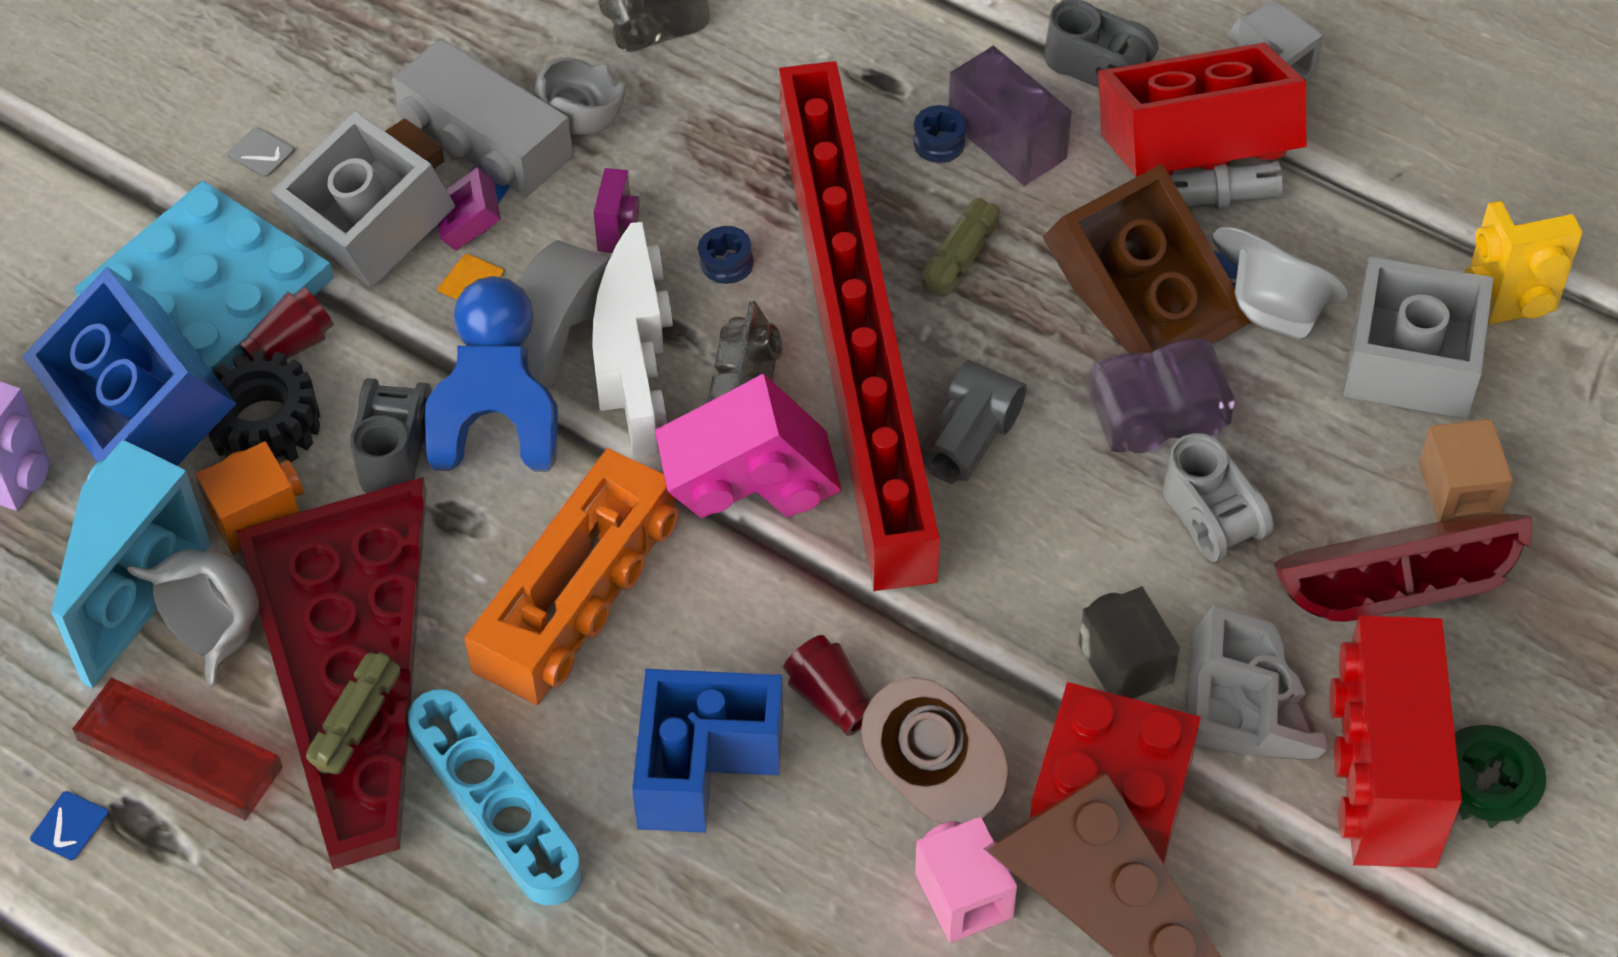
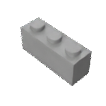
[393,38,573,197]

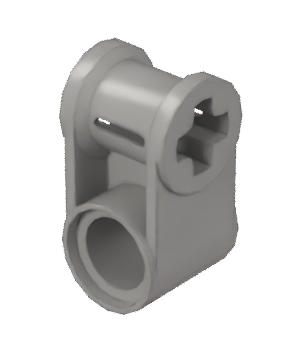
[1163,433,1273,562]

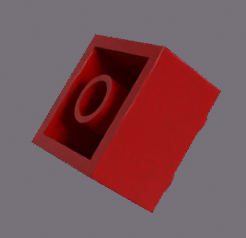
[1030,682,1201,864]

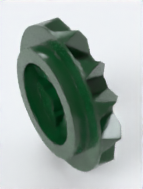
[1455,725,1546,829]

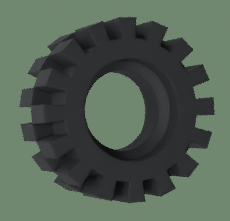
[208,351,321,462]

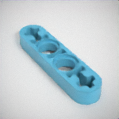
[408,689,581,906]

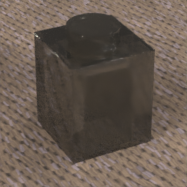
[1078,586,1180,699]

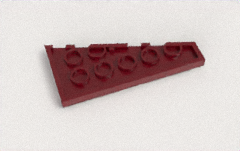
[236,477,427,870]

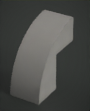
[516,240,610,388]

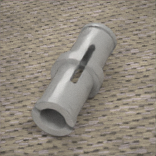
[1170,160,1283,210]

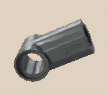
[920,360,1027,484]

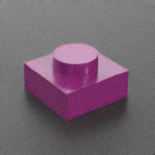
[438,167,501,251]
[593,168,640,253]

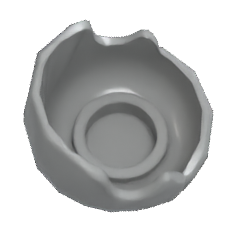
[534,57,627,136]

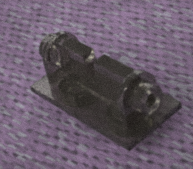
[706,301,782,403]

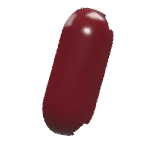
[1274,514,1532,622]

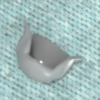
[127,549,259,687]

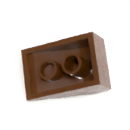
[1042,164,1252,379]

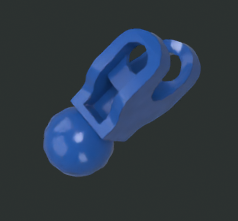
[425,276,558,472]

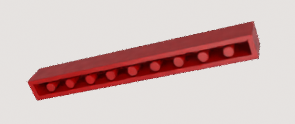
[779,61,940,591]

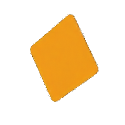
[437,254,504,300]

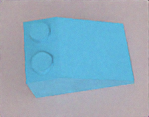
[51,439,211,688]

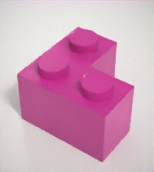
[655,373,842,519]

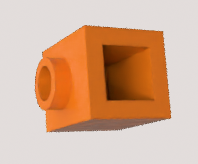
[195,441,304,555]

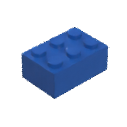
[22,267,237,466]

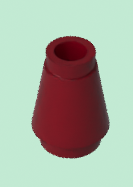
[239,287,334,362]
[783,635,871,736]

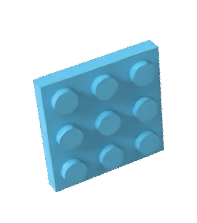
[74,180,334,376]

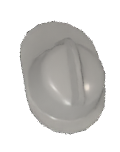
[1213,227,1348,340]

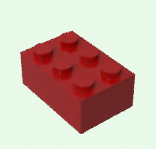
[1098,42,1307,177]
[1329,615,1462,868]

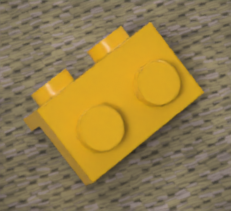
[1465,201,1583,325]

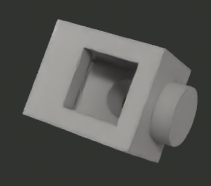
[1229,0,1324,81]

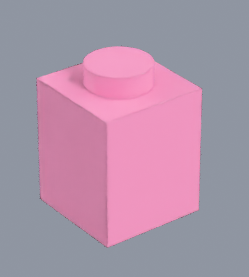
[915,816,1017,943]

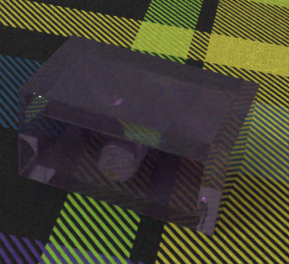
[948,45,1072,186]

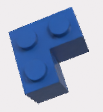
[632,669,784,833]

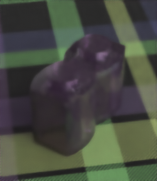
[1089,339,1235,453]

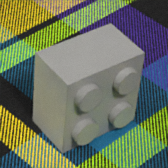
[270,111,456,288]
[1343,256,1494,419]

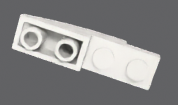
[592,222,673,457]

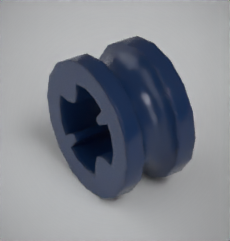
[913,105,966,163]
[698,226,754,284]

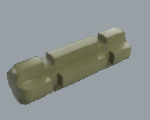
[922,198,1000,297]
[306,652,400,775]

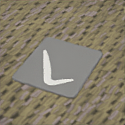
[227,128,294,177]

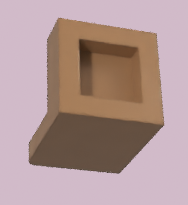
[1419,419,1513,522]

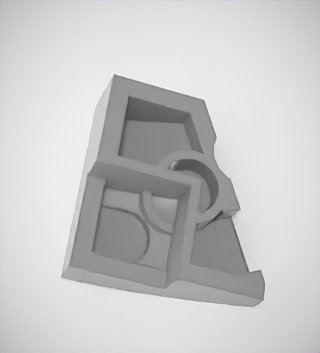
[1187,605,1327,759]

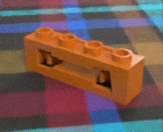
[464,448,679,706]

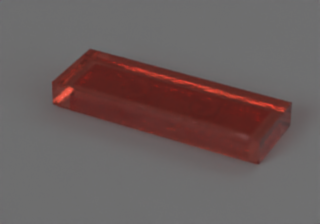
[72,677,283,821]

